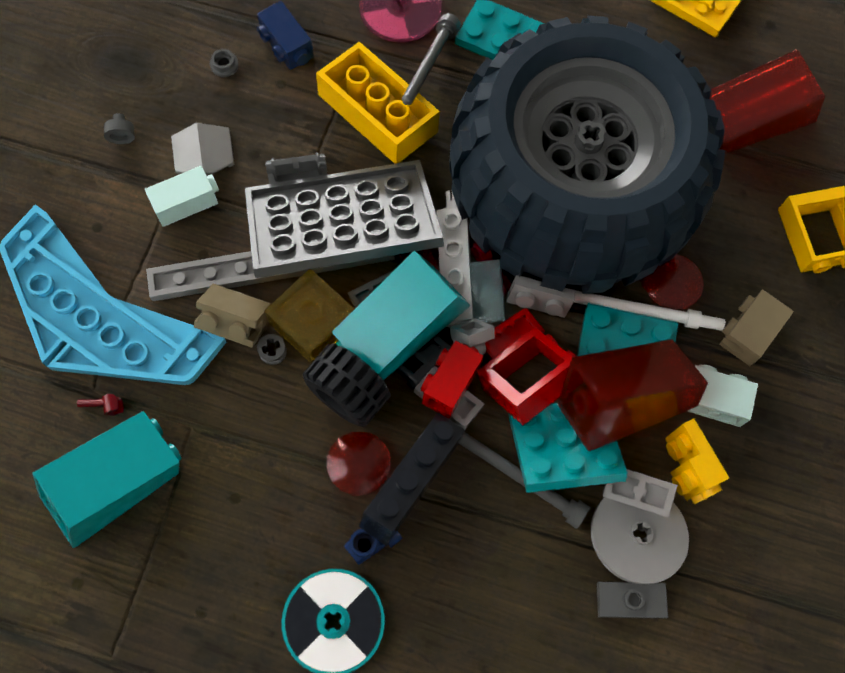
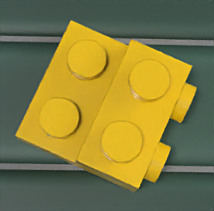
[665,418,729,505]

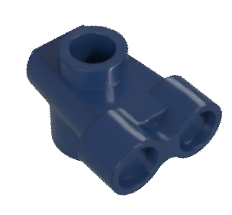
[344,529,403,565]

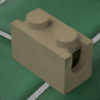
[194,283,271,348]
[719,289,794,366]

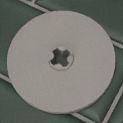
[591,497,689,585]

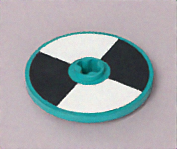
[282,569,385,673]

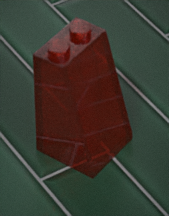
[710,49,825,153]
[557,339,708,451]

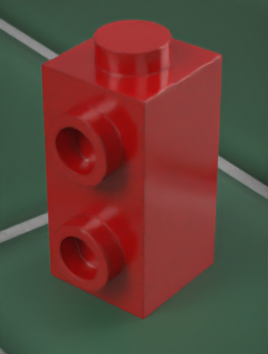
[420,340,484,419]

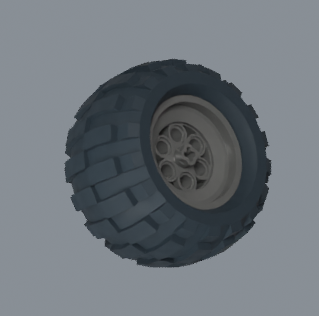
[449,16,726,294]

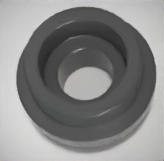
[210,49,239,77]

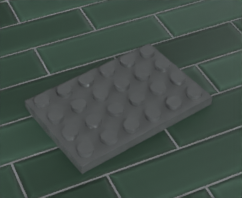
[245,160,444,278]

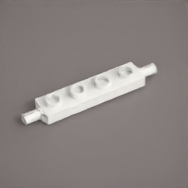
[437,190,474,343]

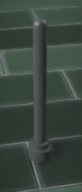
[402,13,461,105]
[459,432,591,529]

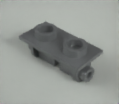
[265,152,328,184]

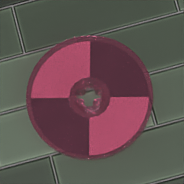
[359,0,442,42]

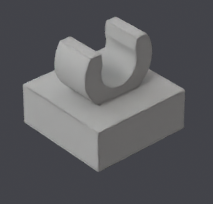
[450,318,495,355]

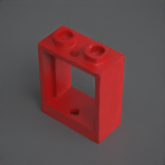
[477,327,582,426]

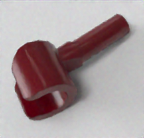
[77,394,124,416]

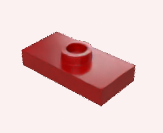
[485,308,545,361]

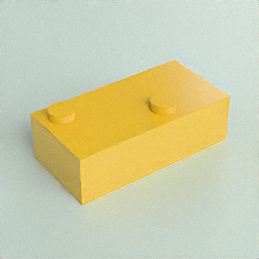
[316,42,440,164]

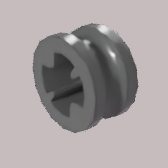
[257,334,287,365]

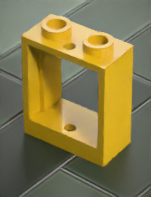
[778,186,845,273]

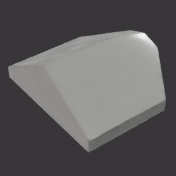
[171,123,235,175]

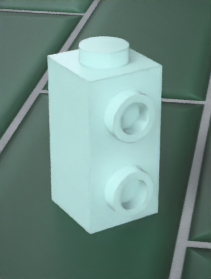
[145,165,219,227]

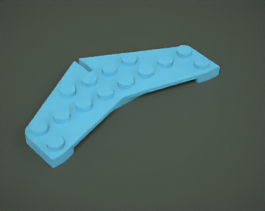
[0,205,227,385]

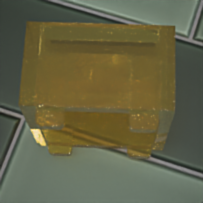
[264,269,354,364]

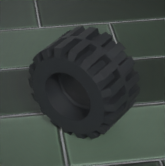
[302,344,391,427]

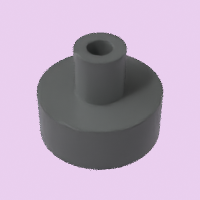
[104,113,135,144]

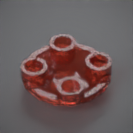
[642,254,704,310]
[327,432,391,497]

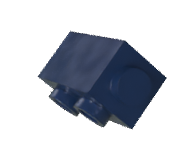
[257,1,314,70]

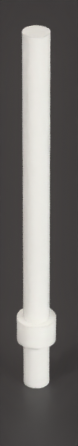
[574,291,725,331]

